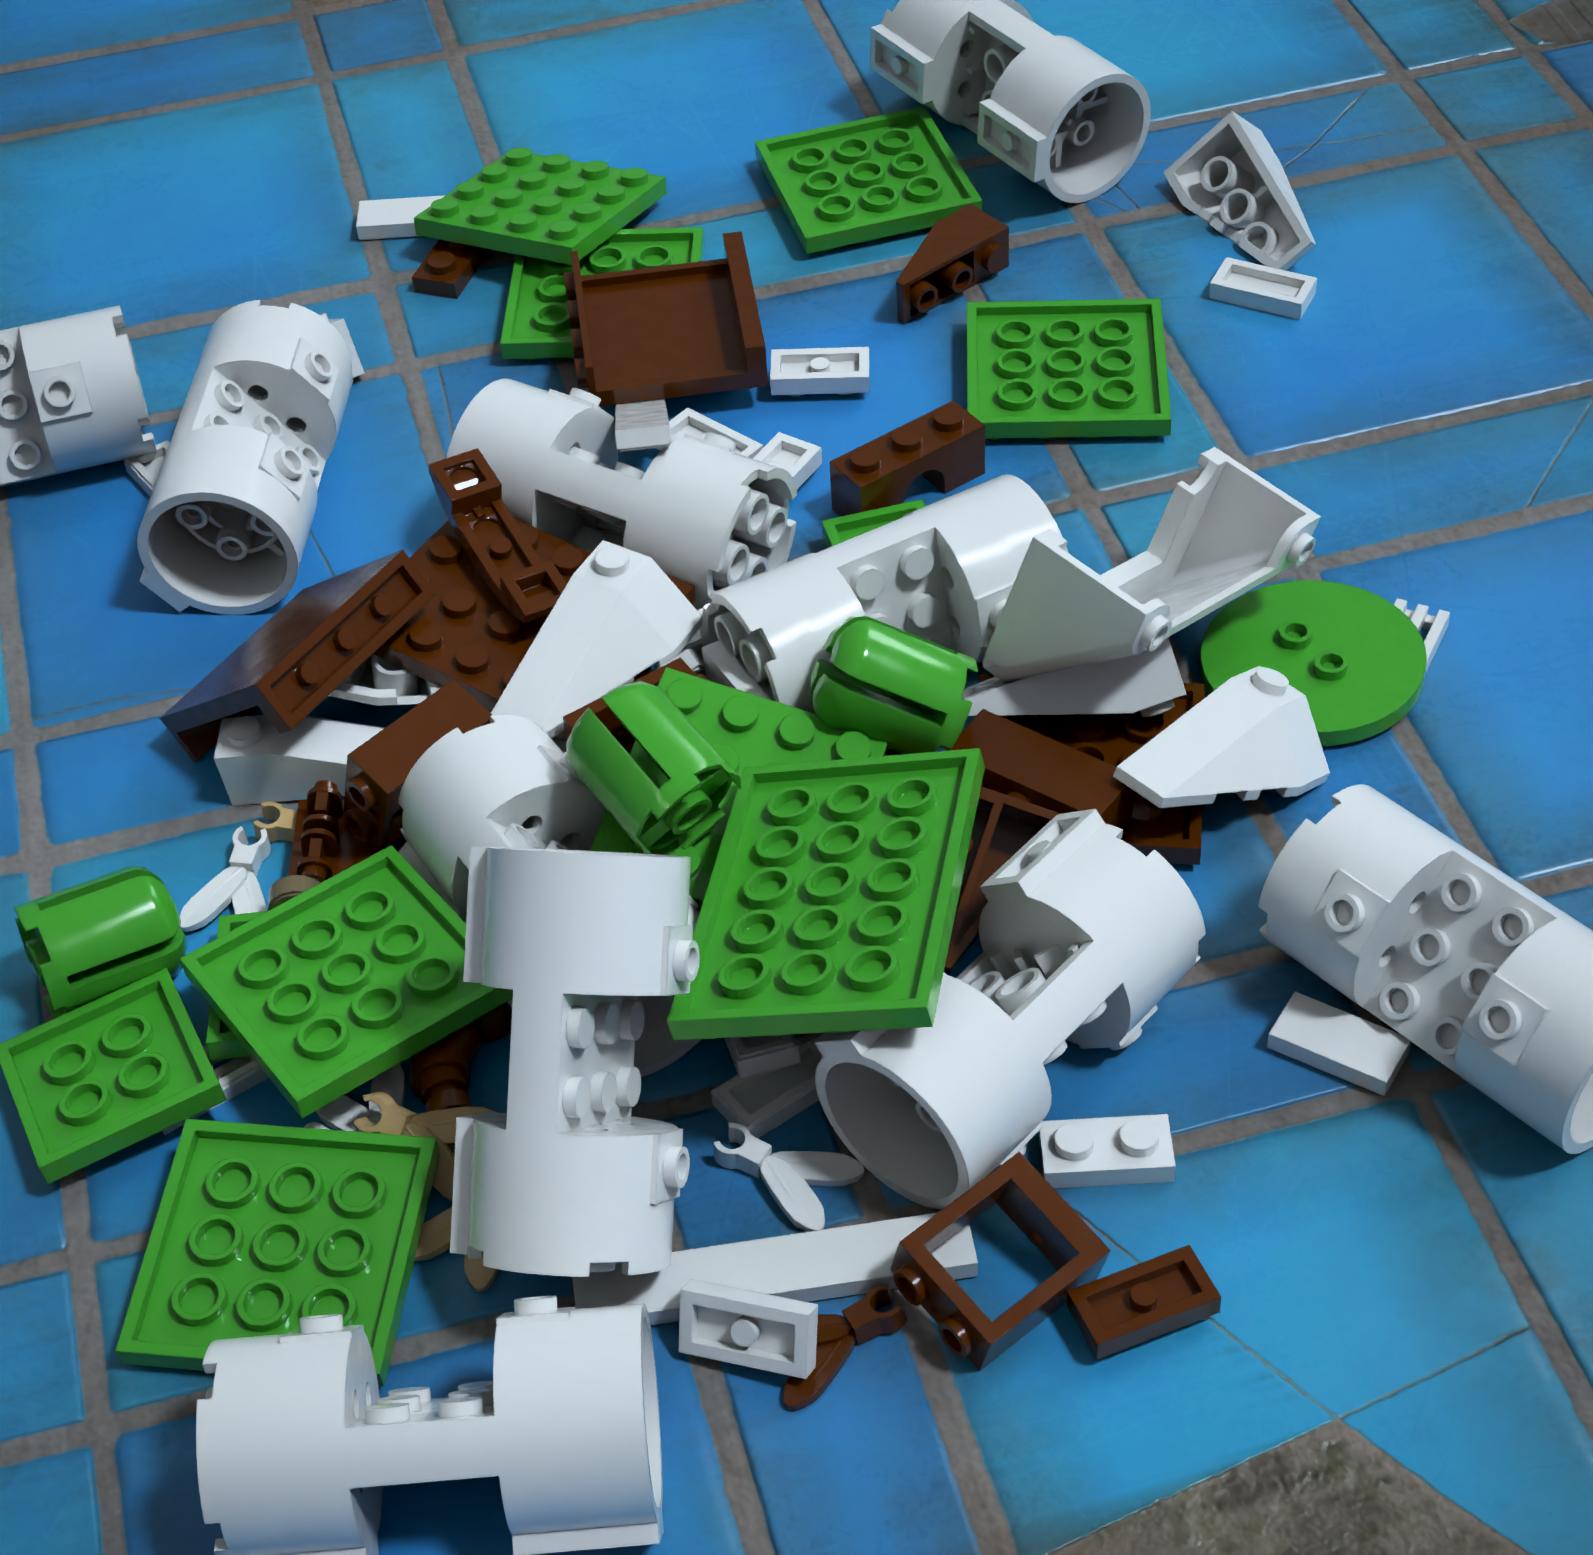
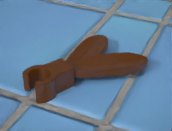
[783,1284,907,1411]

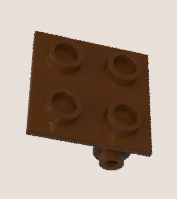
[288,780,407,882]

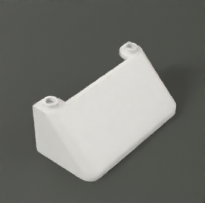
[983,447,1321,682]

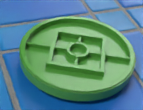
[1200,580,1427,746]

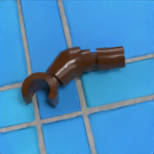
[409,1002,512,1154]

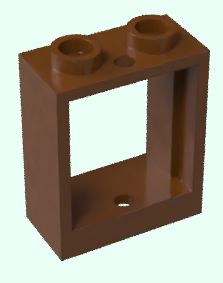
[343,679,492,851]
[890,1152,1111,1371]

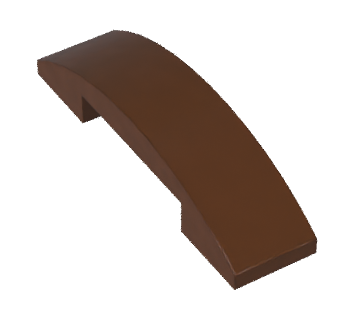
[428,448,567,623]

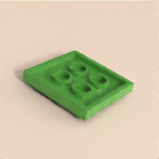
[0,967,227,1184]

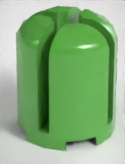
[810,615,978,754]
[566,681,741,854]
[14,866,187,1019]

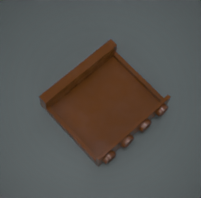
[563,231,768,407]
[159,550,436,761]

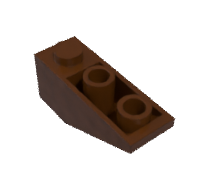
[896,204,1009,325]

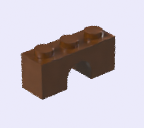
[829,400,985,517]

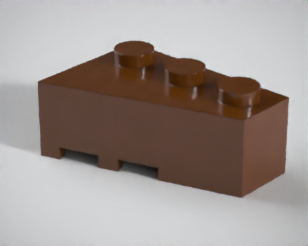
[944,786,1061,975]

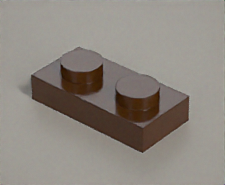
[412,239,491,299]
[1067,1245,1221,1360]

